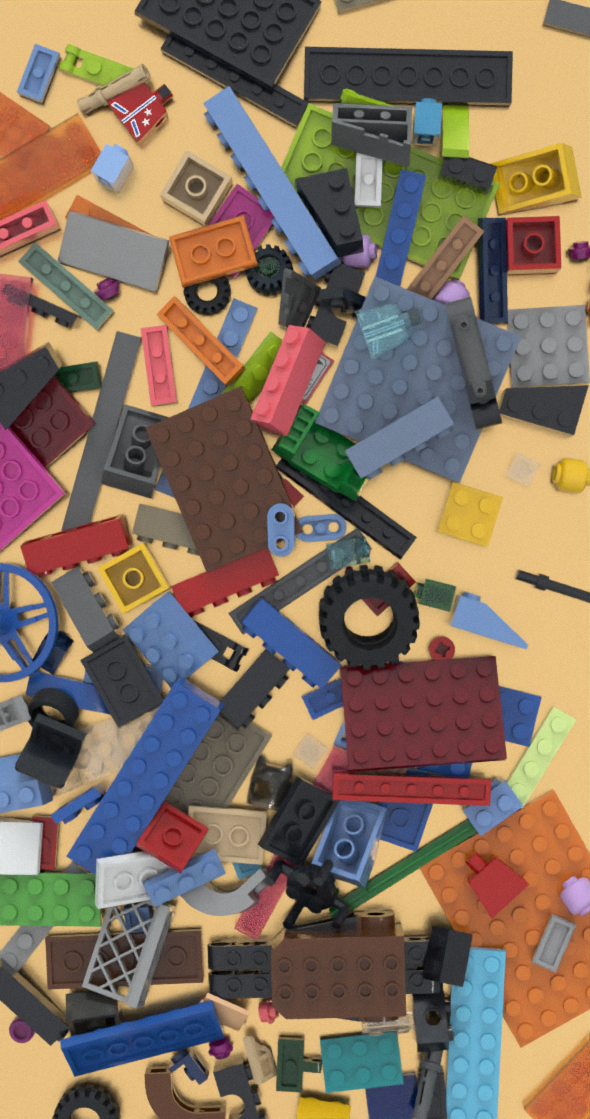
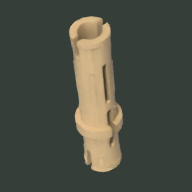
[77,64,151,115]

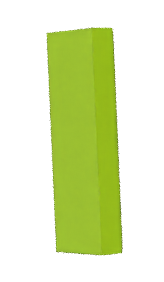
[442,105,469,158]

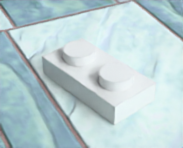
[355,153,383,208]

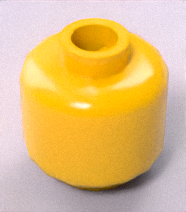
[552,458,590,494]

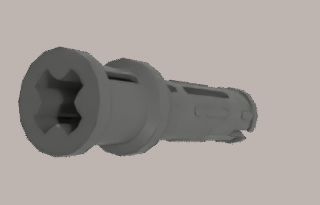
[411,1050,443,1119]

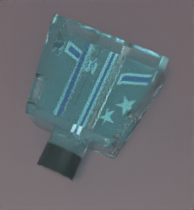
[355,303,422,360]

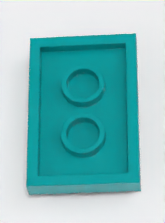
[320,1031,403,1093]

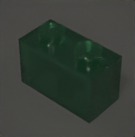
[414,578,457,612]

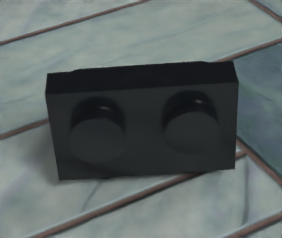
[15,713,87,788]

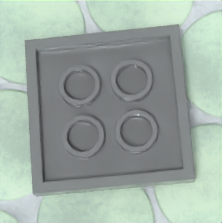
[507,305,590,388]

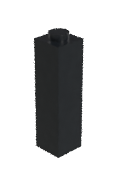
[0,958,69,1046]

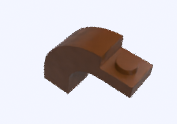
[144,1067,226,1119]

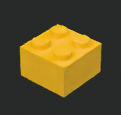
[436,482,503,547]
[97,543,170,614]

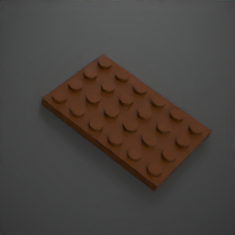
[145,386,304,573]

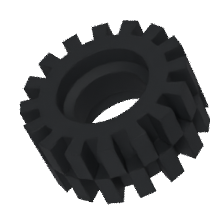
[183,276,231,315]

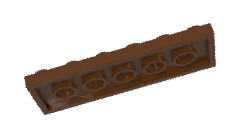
[45,929,204,990]

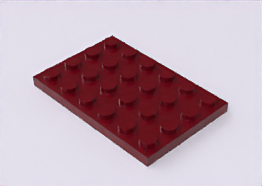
[340,656,507,772]

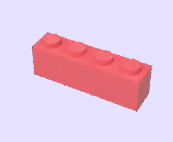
[0,200,60,256]
[250,325,325,436]

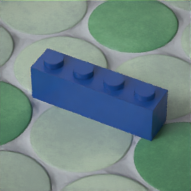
[241,596,342,689]

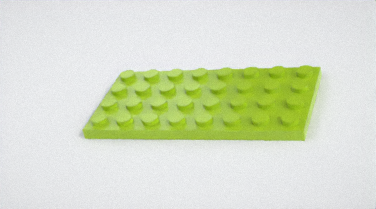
[281,103,500,280]

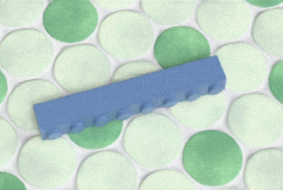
[203,86,341,280]

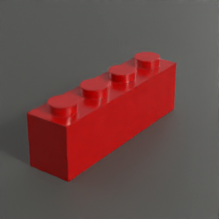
[20,514,132,577]
[171,547,279,617]

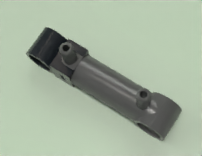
[445,297,503,430]

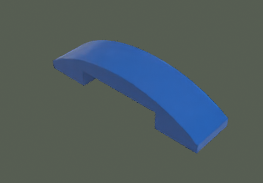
[25,671,111,715]

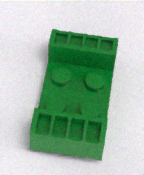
[271,404,369,501]

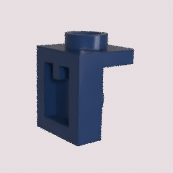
[33,631,74,675]
[168,1048,209,1085]

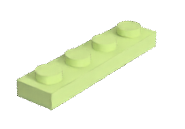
[507,706,576,808]

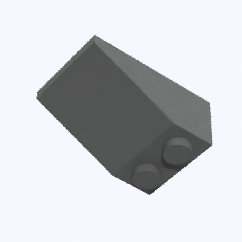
[101,404,169,498]

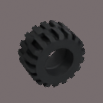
[52,1084,120,1119]

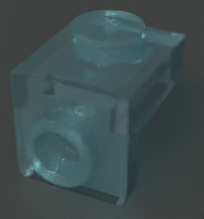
[326,537,370,570]

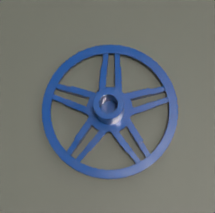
[0,563,59,682]

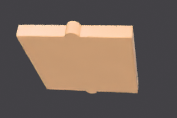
[200,993,249,1031]

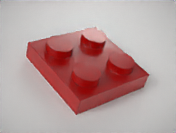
[136,801,209,874]

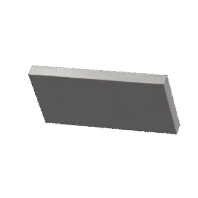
[58,210,170,291]

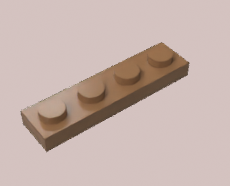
[407,215,484,300]

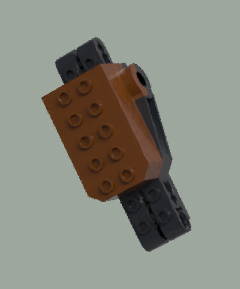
[207,911,443,1023]

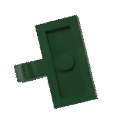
[276,1037,322,1093]

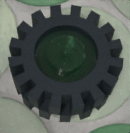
[245,244,294,296]

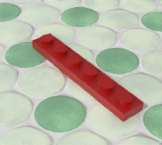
[332,772,491,806]

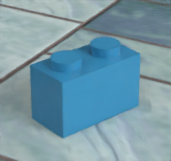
[411,98,442,146]

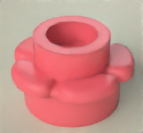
[258,998,279,1024]

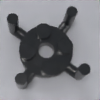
[265,859,351,930]

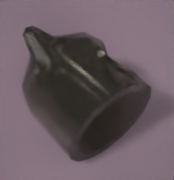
[246,756,293,811]

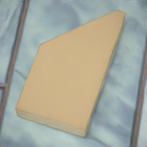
[243,1036,277,1084]

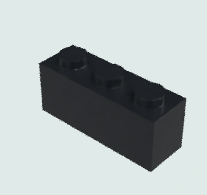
[218,649,289,731]

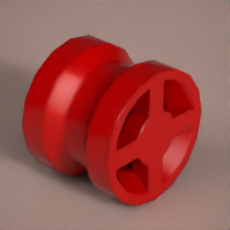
[428,636,455,660]

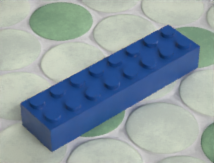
[66,676,225,875]

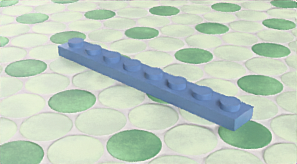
[155,298,258,498]

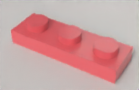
[141,325,177,406]

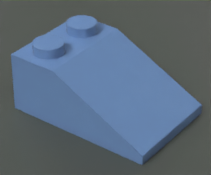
[448,592,528,650]
[312,800,387,888]

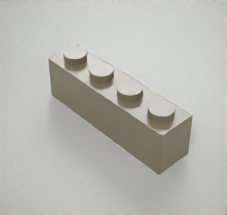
[132,503,199,556]

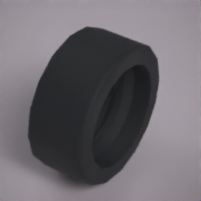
[28,688,79,728]

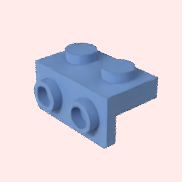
[461,778,523,836]

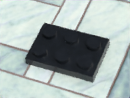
[80,634,164,729]
[258,776,340,865]

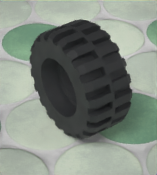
[319,565,420,670]

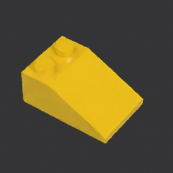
[490,142,582,215]

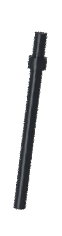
[516,570,590,603]

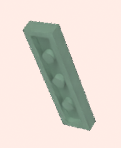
[18,242,114,330]

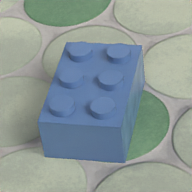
[123,591,219,688]

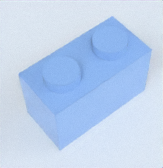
[91,144,134,193]

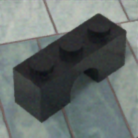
[306,264,365,348]
[213,1057,267,1119]

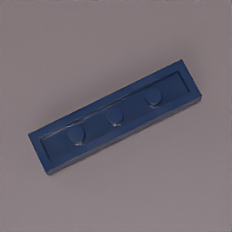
[478,217,508,323]

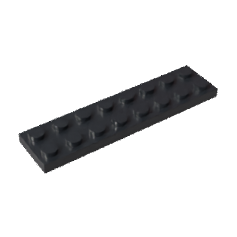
[304,46,513,105]

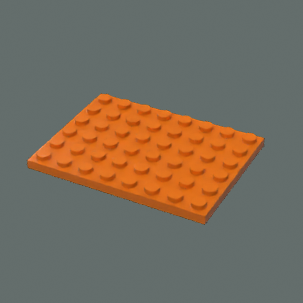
[419,790,590,1048]

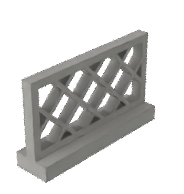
[82,900,176,1009]

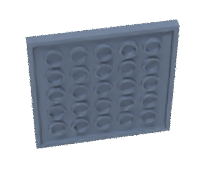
[315,277,521,483]

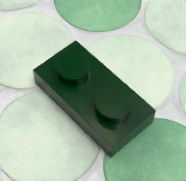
[55,361,102,392]

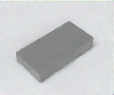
[531,913,576,973]

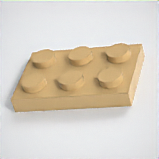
[188,805,267,865]

